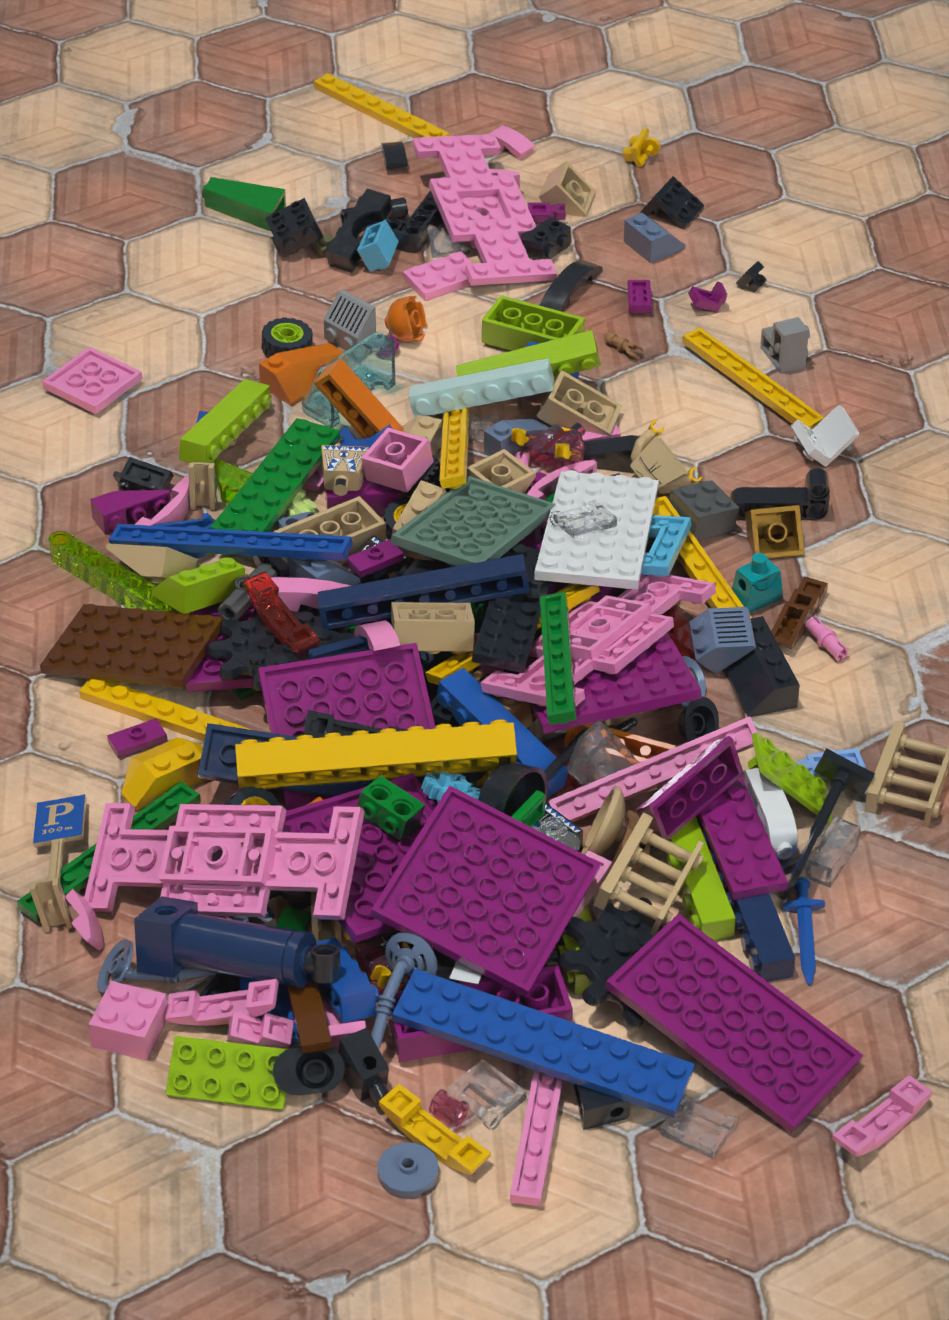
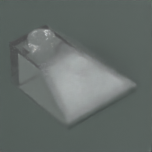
[567,720,640,786]

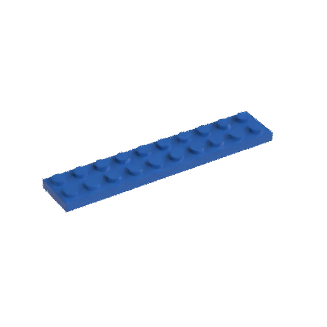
[392,969,695,1118]

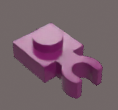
[528,202,566,223]

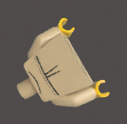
[630,420,702,494]

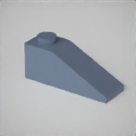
[484,419,552,456]

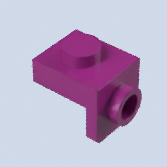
[688,282,728,312]

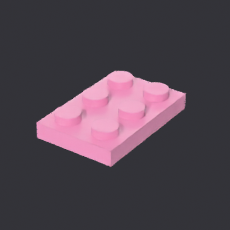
[403,251,473,301]

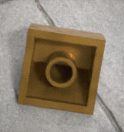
[745,505,805,558]

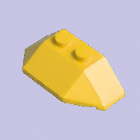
[121,737,207,812]

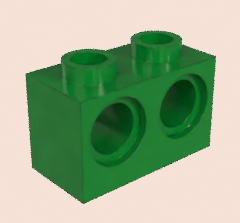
[357,775,425,841]

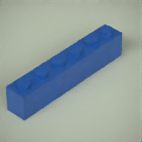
[436,668,569,797]

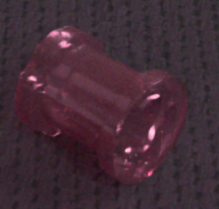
[429,1089,469,1127]

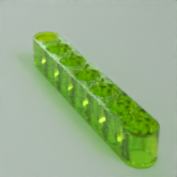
[48,531,179,613]

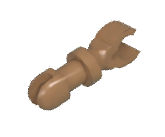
[604,332,644,359]

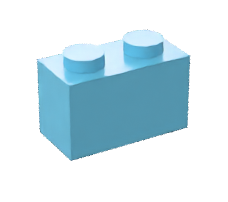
[357,220,399,272]

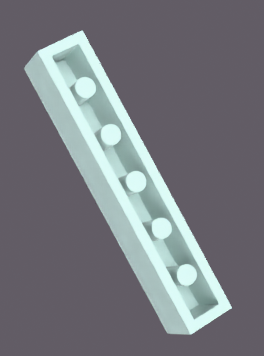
[409,358,554,418]

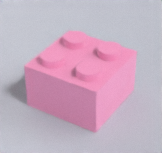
[361,428,434,492]
[89,981,167,1061]

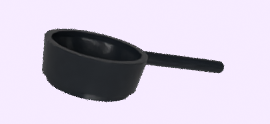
[478,728,592,817]

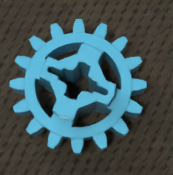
[421,771,481,803]

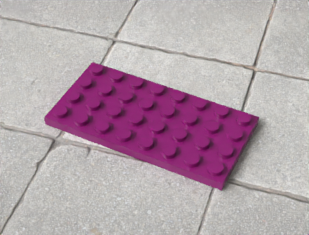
[605,914,863,1134]

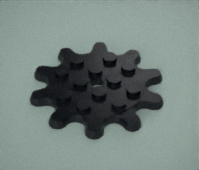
[207,604,355,691]
[559,897,688,1028]

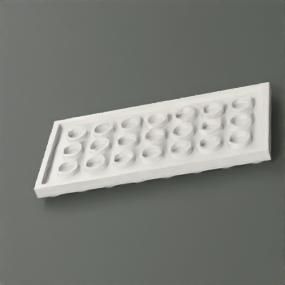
[534,470,659,590]

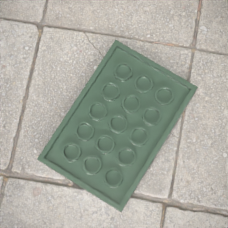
[391,476,556,566]

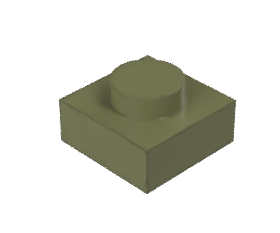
[311,233,334,258]

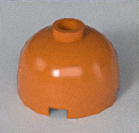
[385,296,426,342]

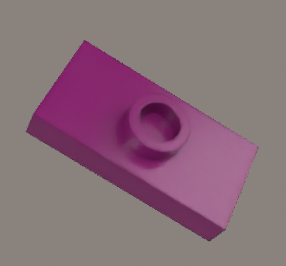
[627,280,652,313]
[347,539,404,578]
[107,718,168,759]

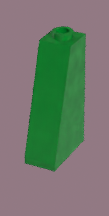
[202,177,286,231]

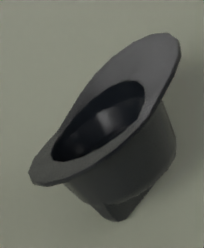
[678,696,719,742]
[273,1047,345,1096]

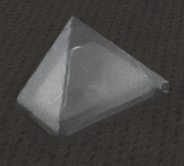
[428,225,472,258]

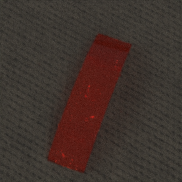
[243,571,321,653]

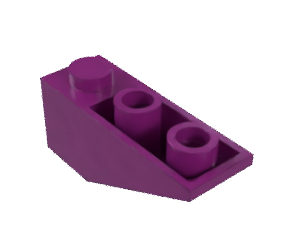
[90,490,171,534]

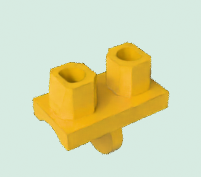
[623,128,661,167]

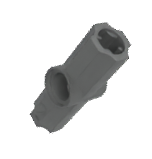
[218,562,277,620]

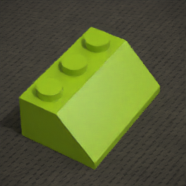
[152,558,245,614]

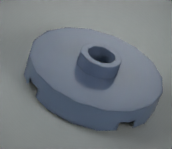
[378,1143,438,1198]

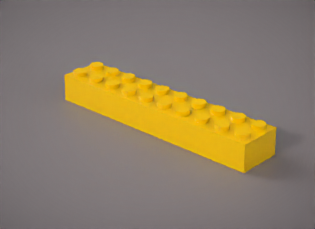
[235,720,517,790]

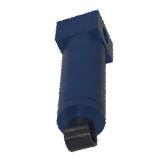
[134,896,341,988]

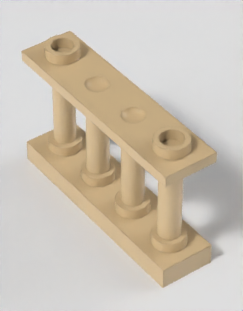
[865,721,949,828]
[594,812,704,936]

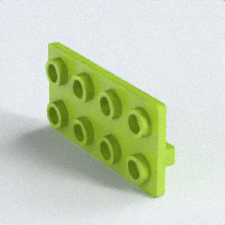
[748,732,833,824]
[166,1036,288,1110]

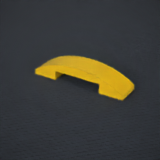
[379,1084,491,1175]

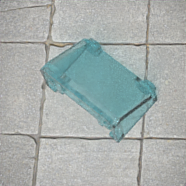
[302,332,395,428]

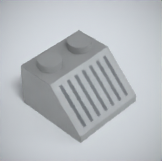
[324,289,377,357]

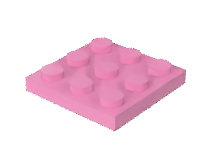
[42,347,143,414]

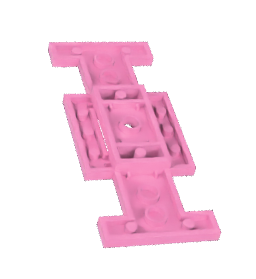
[412,134,557,286]
[481,574,716,706]
[84,803,365,920]

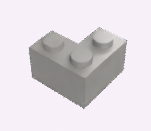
[760,317,810,373]

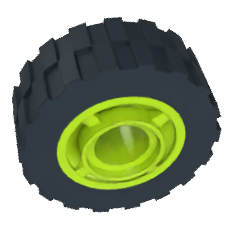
[261,317,313,358]

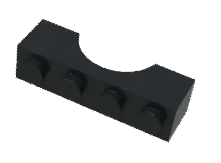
[325,188,393,273]

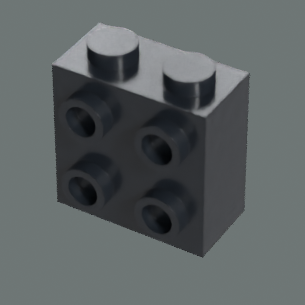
[266,198,324,257]

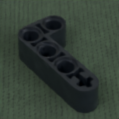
[386,191,443,253]
[730,468,830,520]

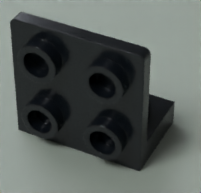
[640,176,704,229]

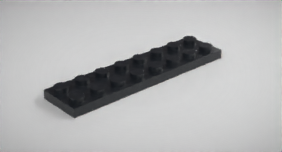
[471,544,551,673]

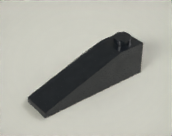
[555,435,640,474]

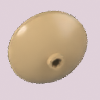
[581,785,626,856]

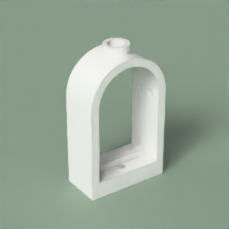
[744,768,798,859]

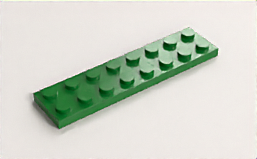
[210,418,340,532]

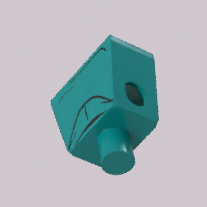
[732,553,783,614]

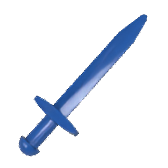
[782,877,825,986]

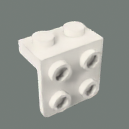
[791,405,859,467]

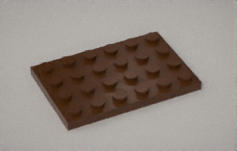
[40,604,224,688]

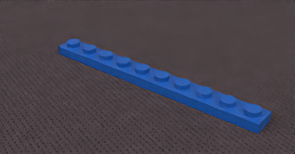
[109,524,353,561]

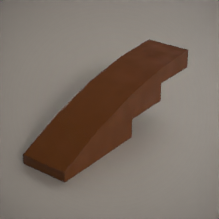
[771,576,828,649]
[286,978,332,1053]

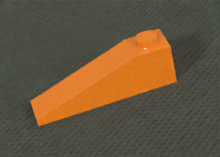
[259,343,345,406]

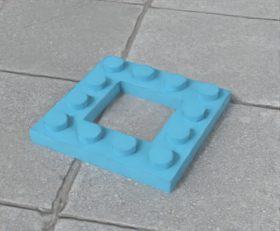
[641,515,692,577]

